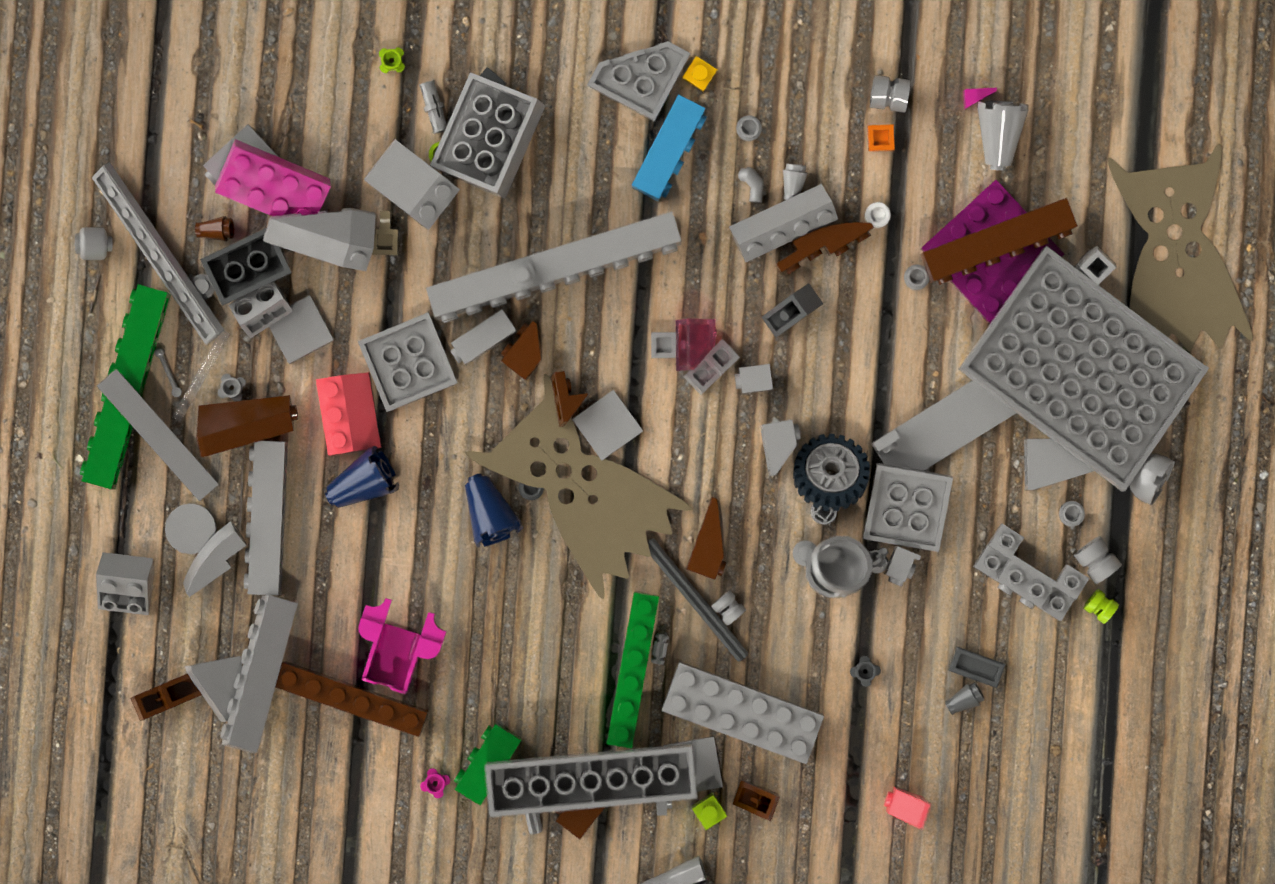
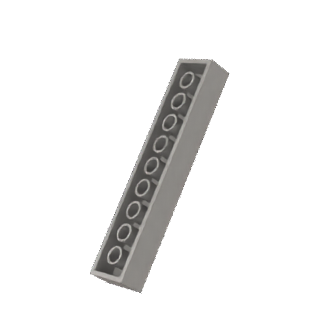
[426,212,681,323]

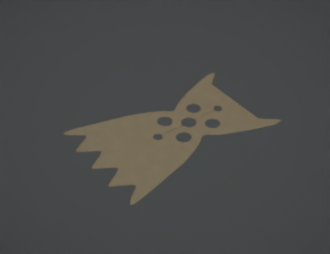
[1108,144,1253,352]
[465,374,692,599]

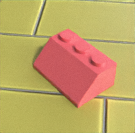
[316,372,381,456]

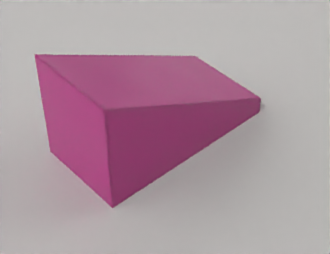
[963,87,997,110]

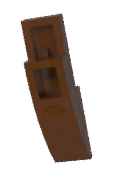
[775,222,874,275]

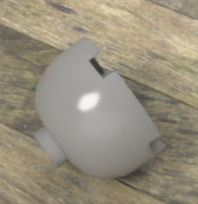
[1129,453,1175,506]

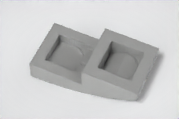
[684,339,740,395]

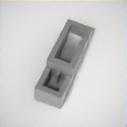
[183,521,246,597]

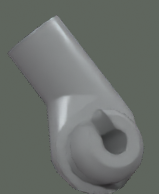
[738,167,764,203]

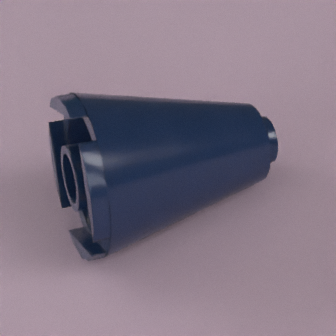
[325,446,399,508]
[465,473,523,547]

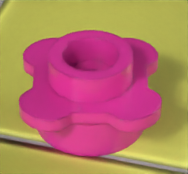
[420,768,450,798]

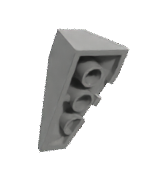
[263,208,376,271]

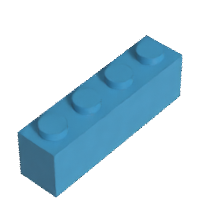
[632,94,707,202]

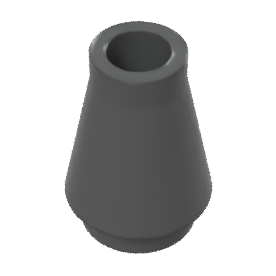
[945,682,985,715]

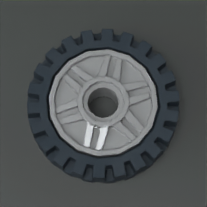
[793,434,870,511]

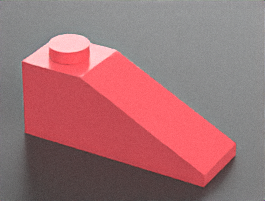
[884,787,930,829]

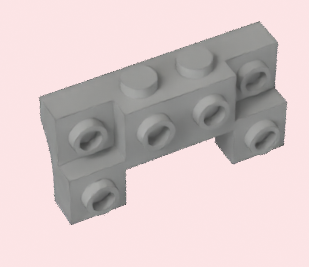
[973,524,1090,621]

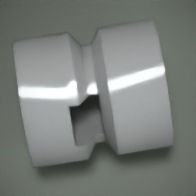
[870,75,910,113]
[1074,536,1122,584]

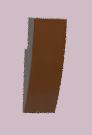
[130,674,202,721]

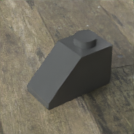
[761,283,823,338]

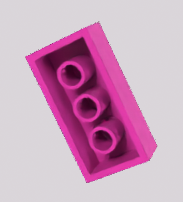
[215,139,331,216]

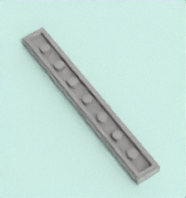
[92,162,225,345]

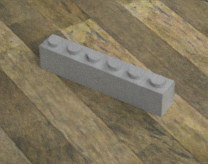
[244,441,288,596]
[220,595,298,753]

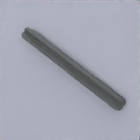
[648,538,748,662]

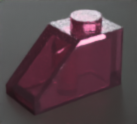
[676,319,717,371]

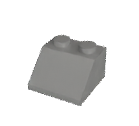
[760,420,801,476]

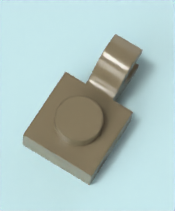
[372,211,399,255]

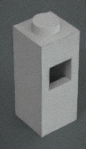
[450,310,517,365]

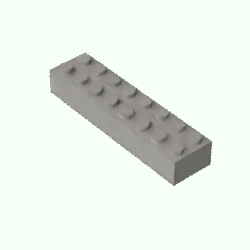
[485,744,697,817]

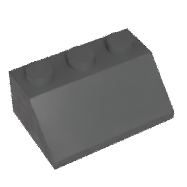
[200,228,292,306]

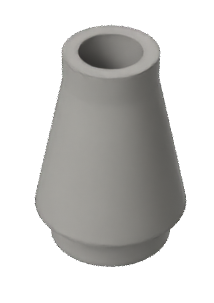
[783,163,808,200]

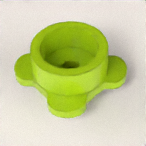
[379,47,405,73]

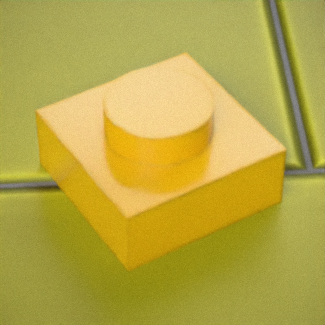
[682,56,717,92]

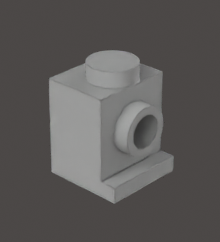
[884,546,921,587]

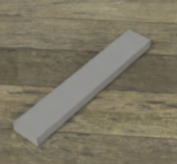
[97,369,219,501]

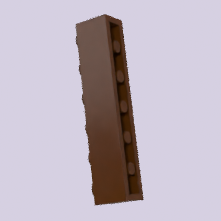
[920,198,1078,285]
[275,661,429,737]

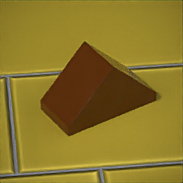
[733,780,780,821]

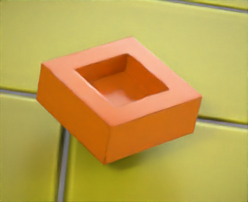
[867,124,895,152]

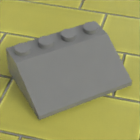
[430,72,545,199]

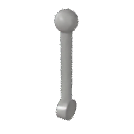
[155,347,182,397]

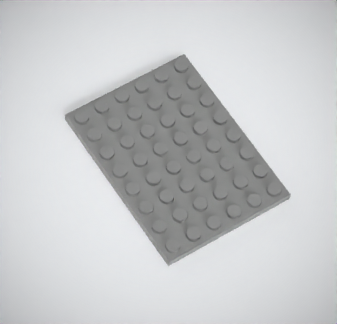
[959,246,1209,492]

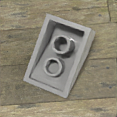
[363,139,460,230]

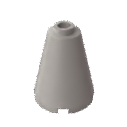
[977,101,1029,170]

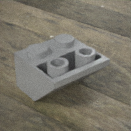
[96,552,154,615]

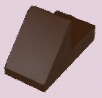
[551,371,588,427]

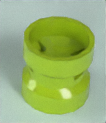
[1083,589,1119,624]

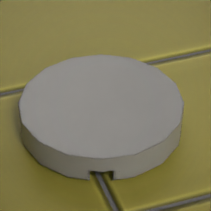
[165,503,217,554]

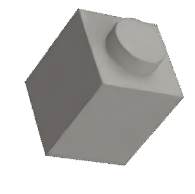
[734,364,773,394]

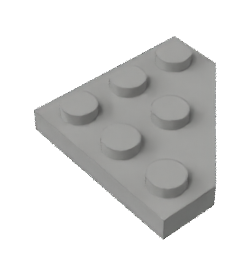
[587,41,691,122]

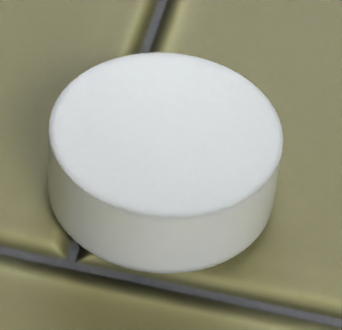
[865,202,891,228]

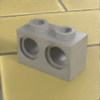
[229,282,293,338]

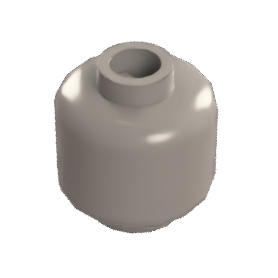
[75,227,112,260]

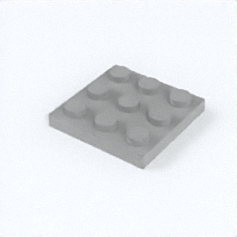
[358,312,458,412]
[863,463,953,552]

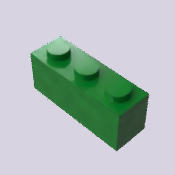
[454,722,522,806]

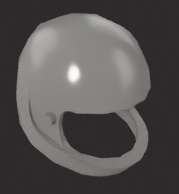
[806,536,872,598]

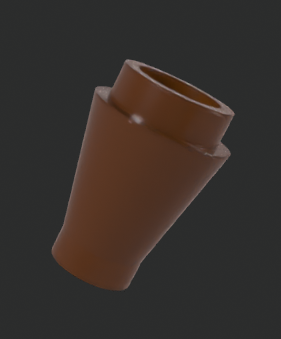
[195,216,235,241]

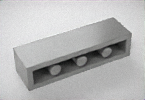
[729,184,838,262]

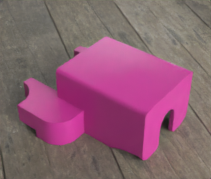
[359,598,447,694]

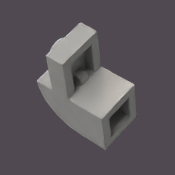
[1074,246,1116,285]

